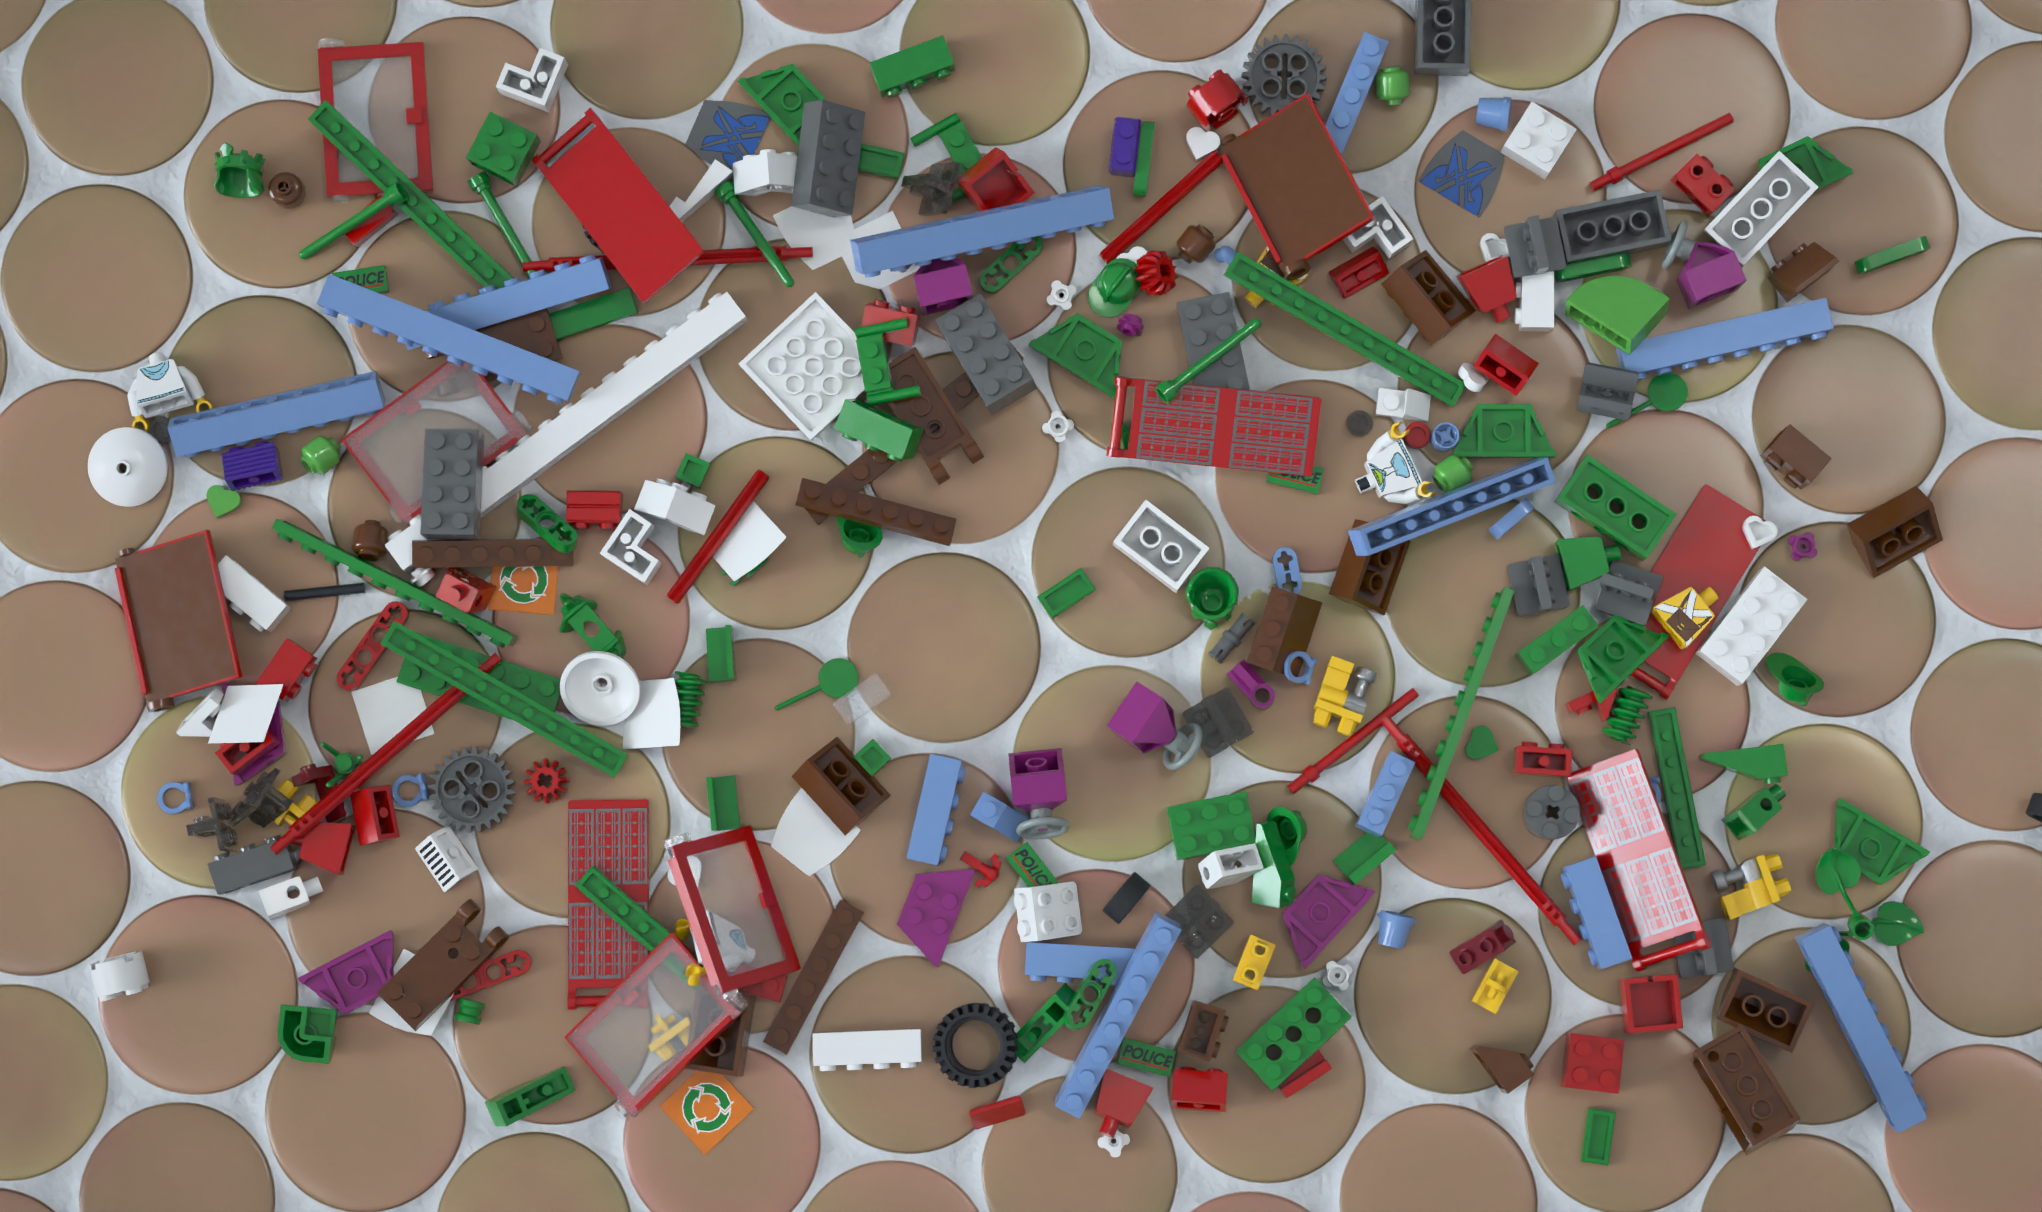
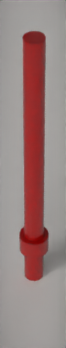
[1589,113,1734,192]
[1287,688,1419,794]

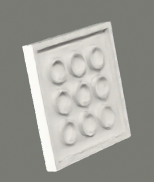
[739,292,865,441]

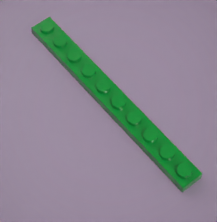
[308,100,513,289]
[1223,252,1465,407]
[272,519,518,648]
[1407,587,1515,841]
[380,621,628,778]

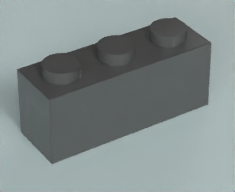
[208,835,299,895]

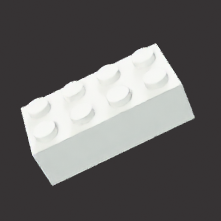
[1704,151,1818,267]
[1695,567,1808,686]

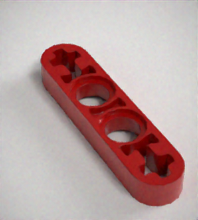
[337,601,409,691]
[450,950,532,1002]

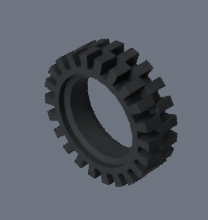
[933,1003,1019,1088]

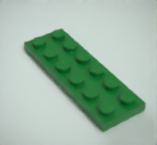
[396,632,561,720]

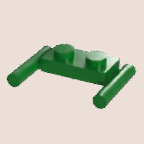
[910,112,982,206]
[855,317,921,406]

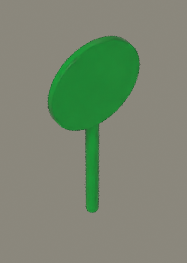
[1606,373,1688,428]
[775,658,859,711]

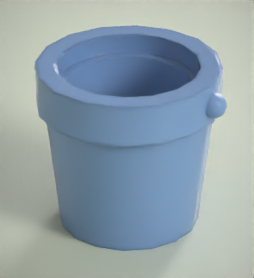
[1476,97,1512,132]
[1377,910,1416,949]

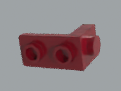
[291,764,346,823]
[1450,919,1516,974]

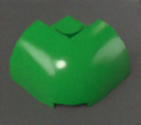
[277,1004,338,1064]

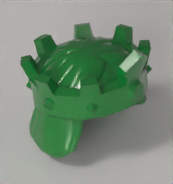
[214,142,266,198]
[1186,567,1239,630]

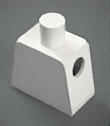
[1198,843,1264,889]
[259,876,323,920]

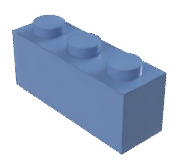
[1354,751,1415,838]

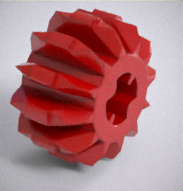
[1134,251,1178,296]
[523,758,570,804]

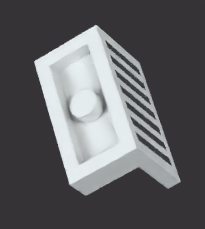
[415,826,478,893]

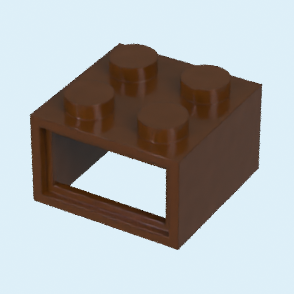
[1760,424,1832,489]
[1177,1000,1229,1062]

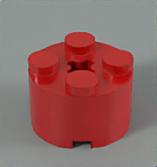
[1187,69,1248,132]

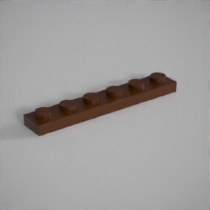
[795,478,956,546]
[412,538,574,568]
[763,900,864,1055]

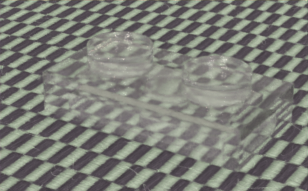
[833,673,892,725]

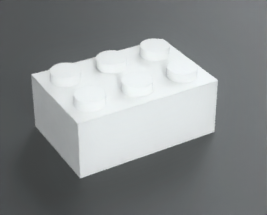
[1113,500,1209,593]

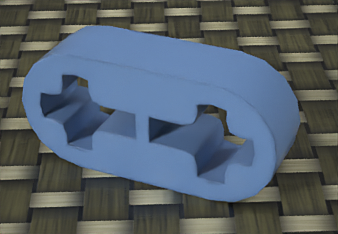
[1489,498,1535,540]
[1272,547,1302,594]

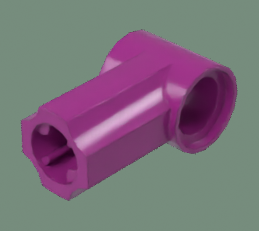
[1227,659,1275,710]

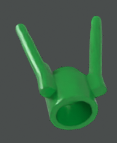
[320,741,363,787]

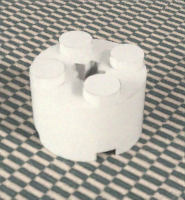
[89,951,150,1002]

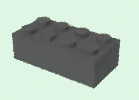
[1414,0,1471,76]
[791,100,865,218]
[1552,190,1672,264]
[1176,292,1250,390]
[935,293,1037,415]
[420,428,484,540]

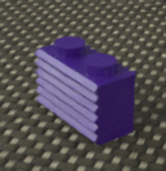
[1109,117,1141,177]
[221,441,283,491]

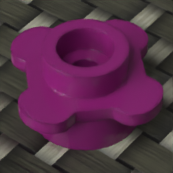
[1116,313,1144,337]
[1788,532,1817,561]

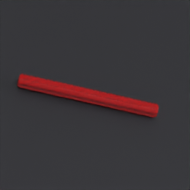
[1100,151,1223,264]
[667,469,769,604]

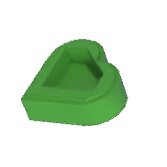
[206,485,242,518]

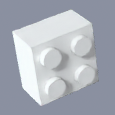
[1501,102,1577,180]

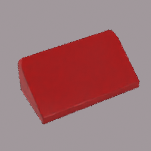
[345,195,398,248]
[1328,247,1389,299]
[969,1095,1025,1129]

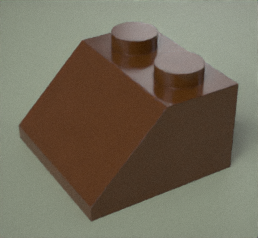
[1768,242,1839,303]
[1470,1045,1534,1094]

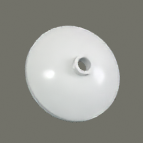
[88,427,168,507]
[560,651,640,726]

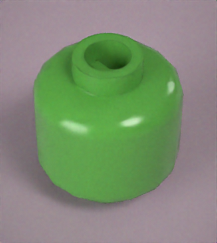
[1375,66,1410,105]
[300,436,341,475]
[1432,454,1473,493]

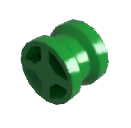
[454,998,485,1025]

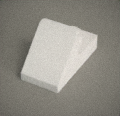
[1375,388,1431,422]
[176,688,224,737]

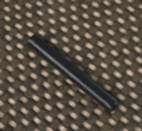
[284,583,366,601]

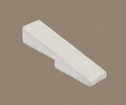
[670,159,733,223]

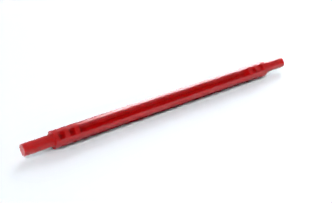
[523,245,813,272]
[270,653,502,855]
[1381,715,1582,946]

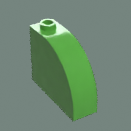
[1565,276,1670,355]

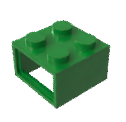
[466,112,541,187]

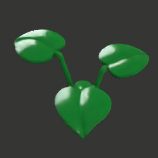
[1804,848,1924,972]

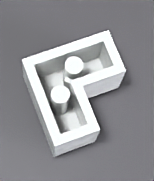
[496,48,568,113]
[732,149,798,196]
[1343,196,1413,259]
[634,478,715,535]
[600,509,662,586]

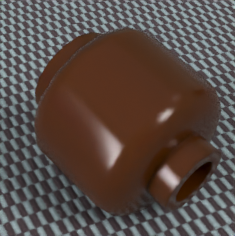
[268,172,306,209]
[1177,224,1216,264]
[352,520,389,561]

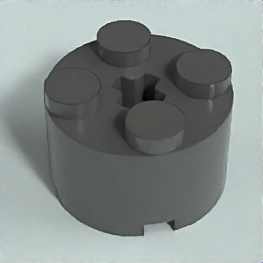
[1522,785,1580,840]

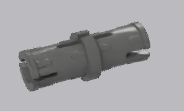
[1208,613,1255,664]

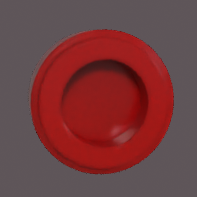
[1403,422,1431,449]

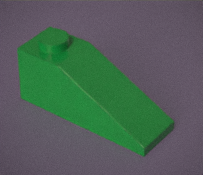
[1699,744,1788,784]
[1252,820,1296,908]
[1016,983,1079,1063]
[485,1066,576,1126]

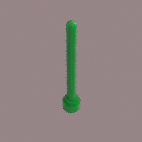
[467,171,536,278]
[714,181,794,287]
[299,182,408,260]
[1155,318,1262,404]

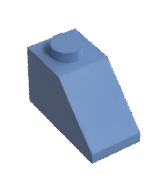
[970,792,1029,842]

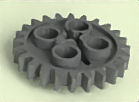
[1241,34,1327,116]
[428,746,516,833]

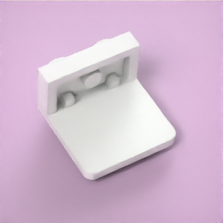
[1014,881,1082,942]

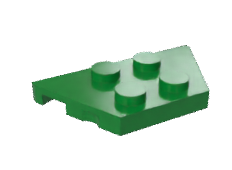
[738,64,827,148]
[1758,136,1853,193]
[1028,313,1122,400]
[1452,404,1556,458]
[1577,615,1669,704]
[1833,798,1930,885]

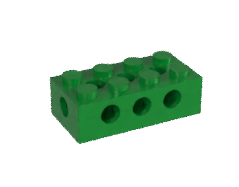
[1554,454,1677,561]
[1236,977,1352,1092]

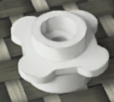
[1047,280,1076,310]
[1042,411,1074,442]
[410,568,435,587]
[1323,961,1352,990]
[1098,1129,1130,1157]

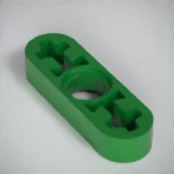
[1133,121,1155,197]
[980,236,1042,294]
[1854,236,1931,275]
[1554,253,1632,283]
[517,494,577,553]
[1063,959,1116,1030]

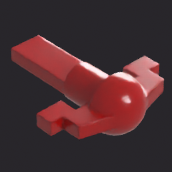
[960,851,1002,888]

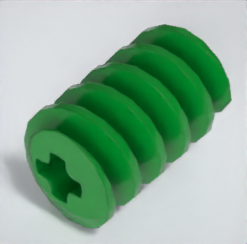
[675,671,707,729]
[1602,686,1652,746]

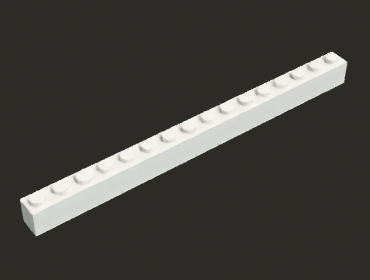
[385,292,748,573]

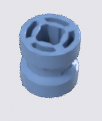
[1430,422,1459,452]

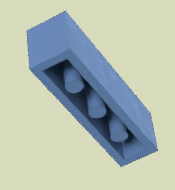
[906,753,966,866]
[1560,856,1632,969]
[1025,942,1134,985]

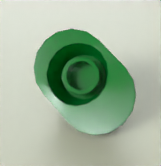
[1088,258,1141,317]
[836,516,883,558]
[1766,653,1824,706]
[1266,806,1307,865]

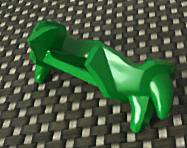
[559,594,626,659]

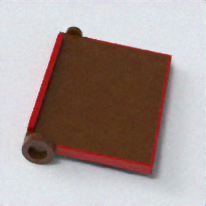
[1219,93,1376,281]
[115,530,243,712]

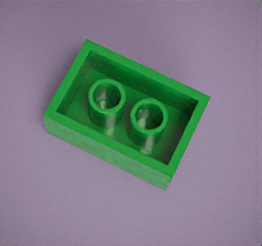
[1166,791,1256,861]

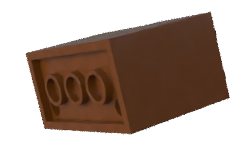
[1690,1024,1800,1156]

